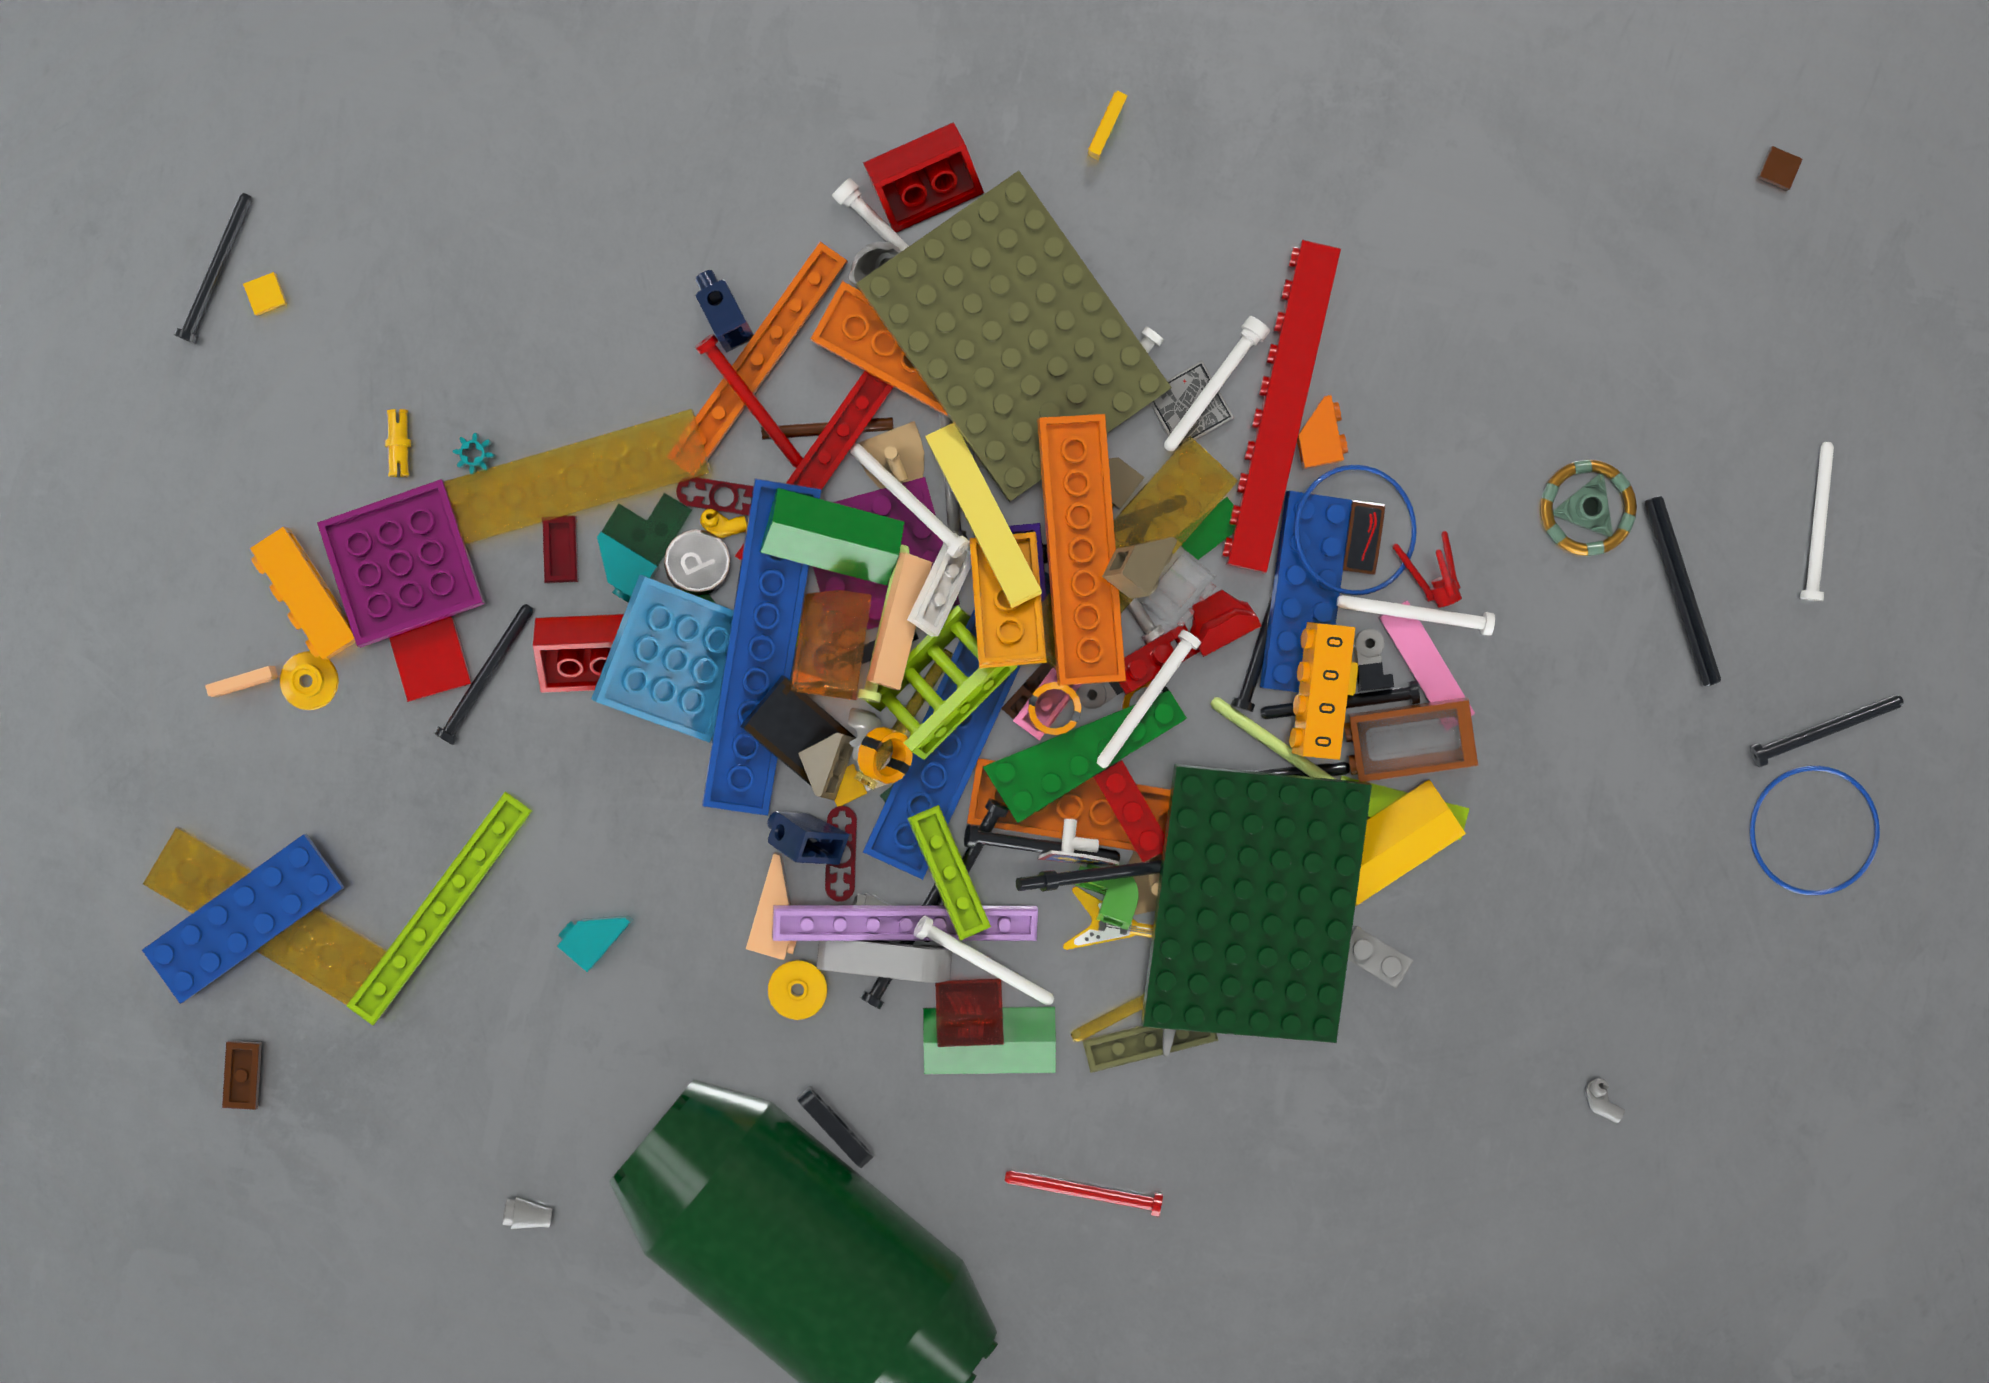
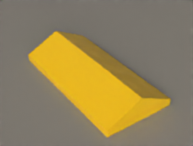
[1355,779,1466,906]

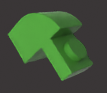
[1073,864,1139,930]

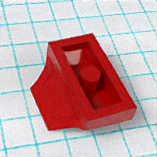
[1189,590,1262,657]

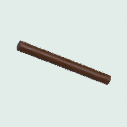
[761,417,894,440]

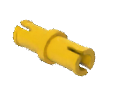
[385,409,412,477]

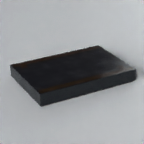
[740,675,856,786]

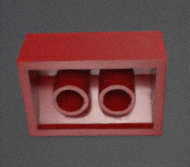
[863,122,984,232]
[533,614,624,693]

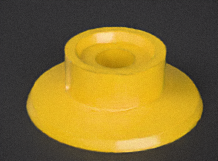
[279,651,339,710]
[768,960,827,1020]

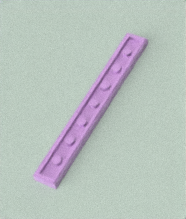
[772,905,1038,941]

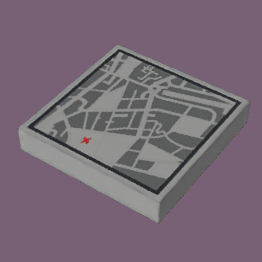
[1150,360,1235,451]

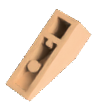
[746,852,797,960]

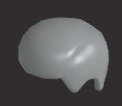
[848,708,882,761]

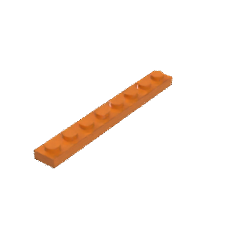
[667,241,848,477]

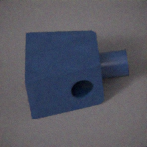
[695,270,754,353]
[767,811,850,865]

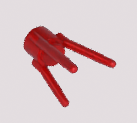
[1393,531,1462,608]

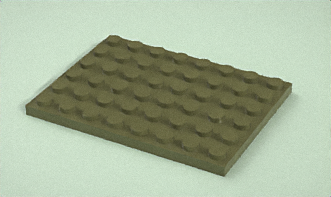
[856,171,1172,502]

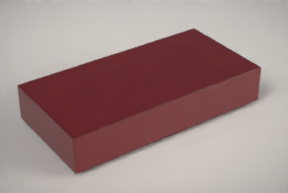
[542,516,579,583]

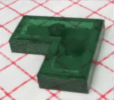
[602,493,693,566]

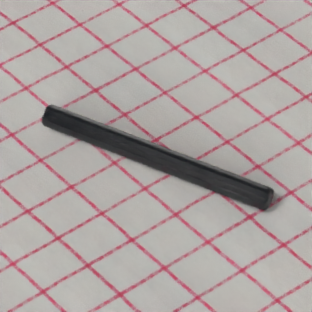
[1645,496,1721,686]

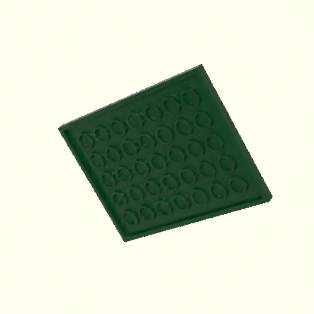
[1141,764,1372,1043]

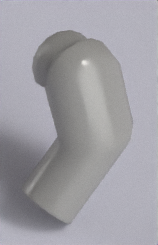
[1586,1078,1625,1124]

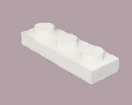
[907,533,972,636]

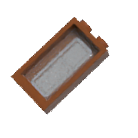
[1344,697,1478,782]

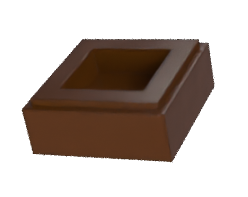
[1757,146,1803,191]

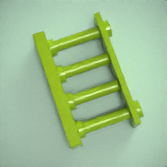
[865,605,1018,760]

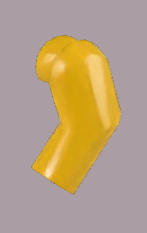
[700,509,747,538]

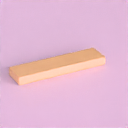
[867,553,933,690]

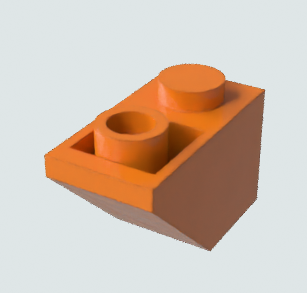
[1297,395,1348,470]

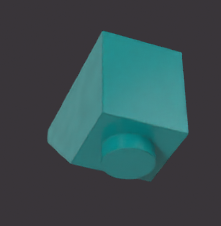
[597,531,660,603]
[557,915,633,972]

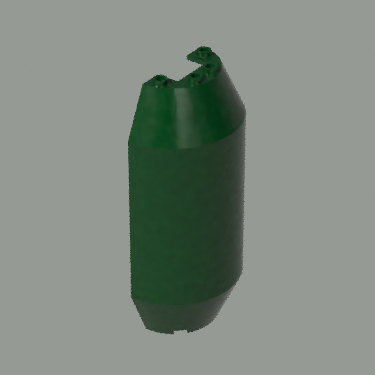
[609,1080,998,1383]

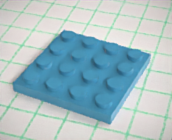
[591,575,733,743]

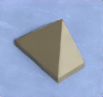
[798,733,856,800]

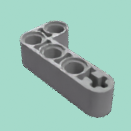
[816,941,952,983]

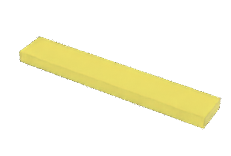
[925,423,1042,608]

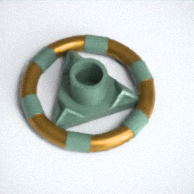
[1541,459,1637,556]

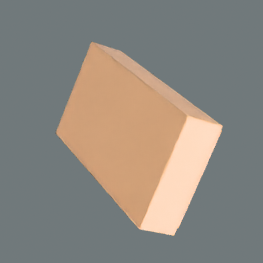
[205,666,278,697]

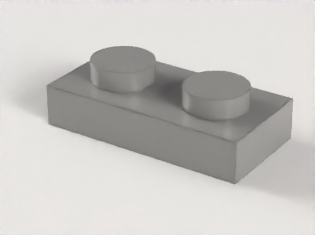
[1348,926,1414,989]

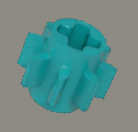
[453,433,496,475]

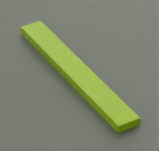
[346,791,532,1026]

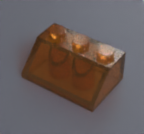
[791,590,872,701]

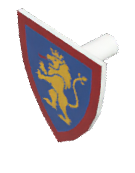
[1038,819,1119,865]

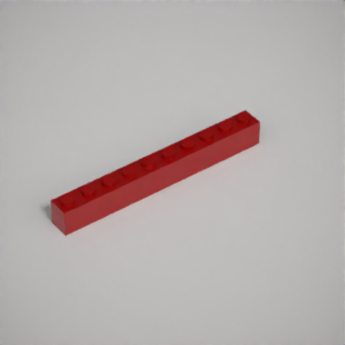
[1222,240,1341,573]

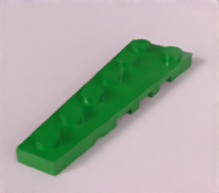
[983,690,1187,823]

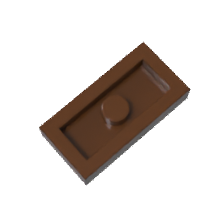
[222,1041,262,1110]

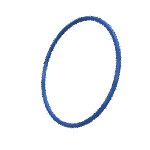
[1294,465,1417,595]
[1750,766,1880,895]

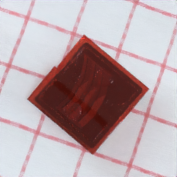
[935,979,1004,1047]

